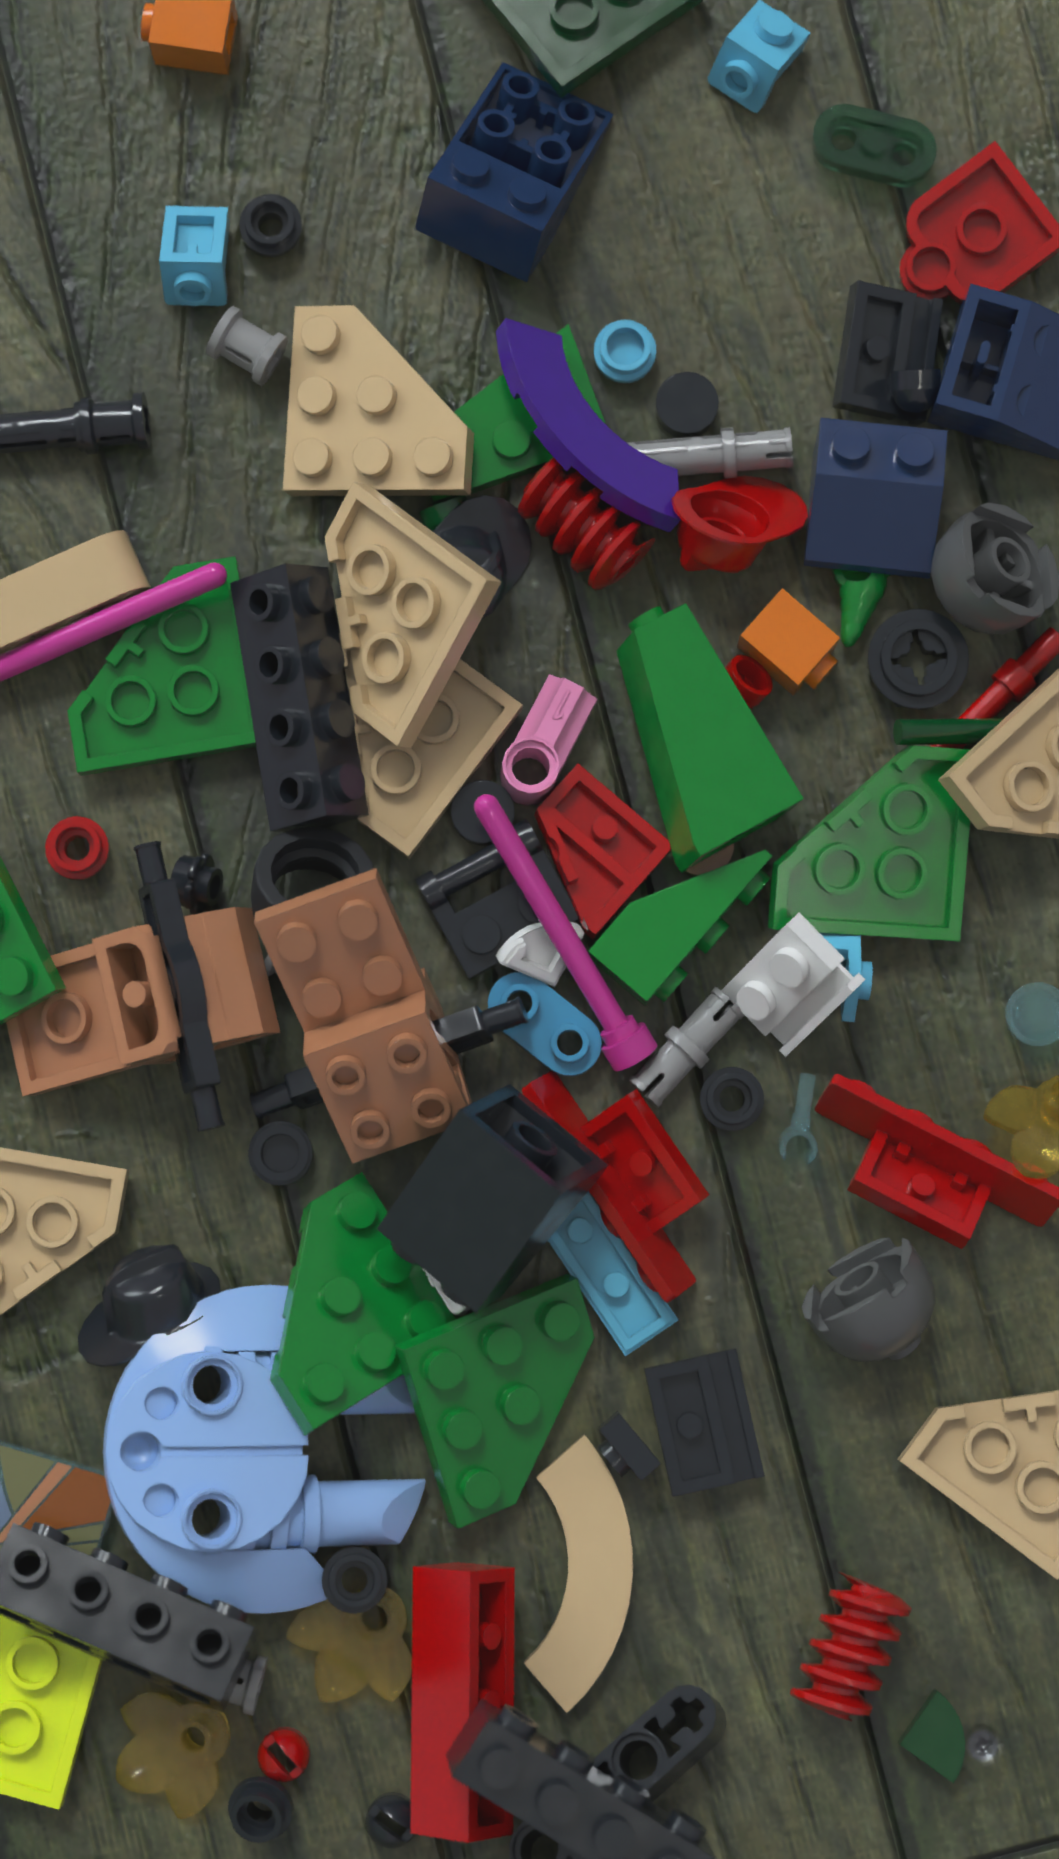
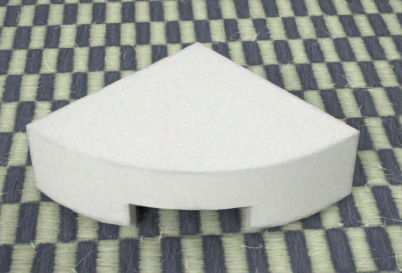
[495,922,585,987]

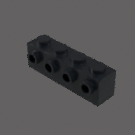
[230,563,369,831]
[0,1522,256,1713]
[446,1698,716,1859]

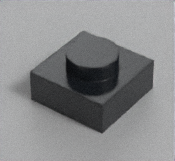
[597,1411,661,1481]

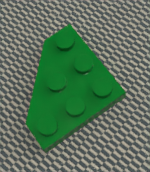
[67,556,256,776]
[768,745,971,941]
[270,1172,456,1436]
[394,1273,595,1529]

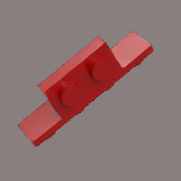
[521,1071,709,1303]
[815,1074,1059,1249]

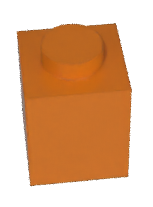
[141,0,238,75]
[737,588,840,696]

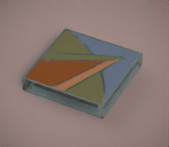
[0,1440,113,1556]

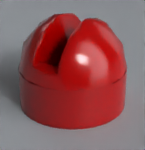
[725,655,773,710]
[257,1727,311,1782]

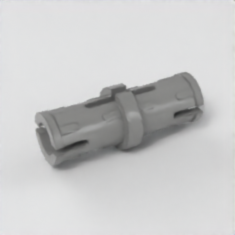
[628,987,745,1108]

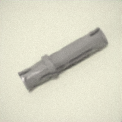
[626,427,793,479]

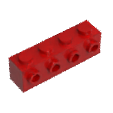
[410,1562,515,1843]

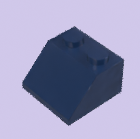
[804,418,947,579]

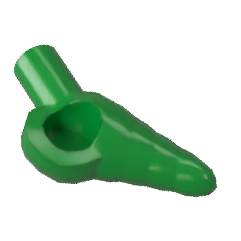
[832,569,891,647]

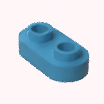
[488,972,602,1077]

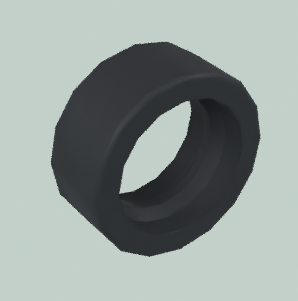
[250,827,374,917]

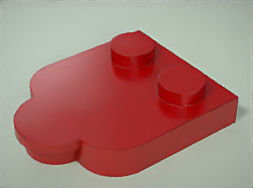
[899,141,1059,305]

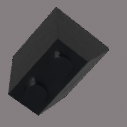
[377,1084,609,1313]

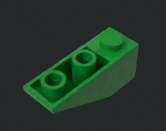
[588,850,772,1006]

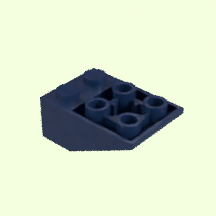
[415,62,614,282]
[927,284,1059,460]

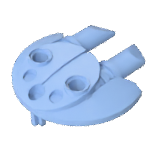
[103,1285,426,1614]

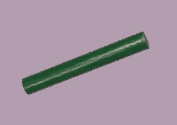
[893,718,1004,745]

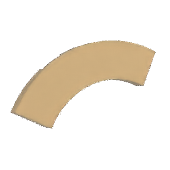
[524,1434,633,1713]

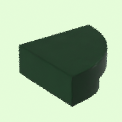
[898,1688,965,1784]

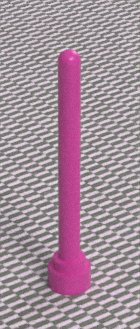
[0,562,227,682]
[474,794,658,1071]

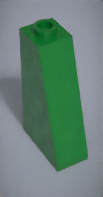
[616,603,804,873]

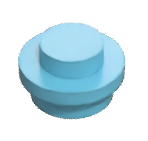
[594,320,656,383]

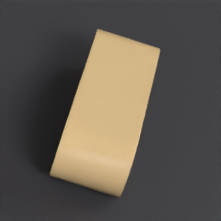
[0,530,151,654]

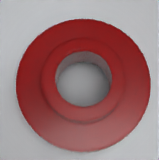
[45,816,110,880]

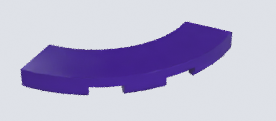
[496,318,681,532]

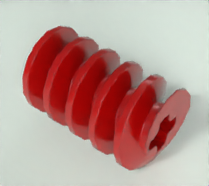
[518,457,655,591]
[789,1572,912,1721]

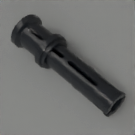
[0,392,151,455]

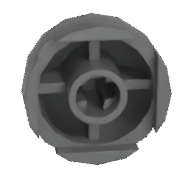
[931,503,1059,634]
[802,1237,936,1362]

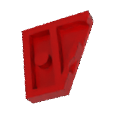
[534,763,671,940]

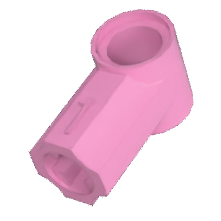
[500,674,598,805]

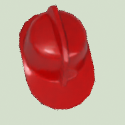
[671,476,808,573]

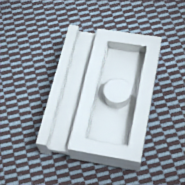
[721,912,866,1057]

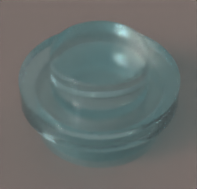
[1005,982,1059,1047]

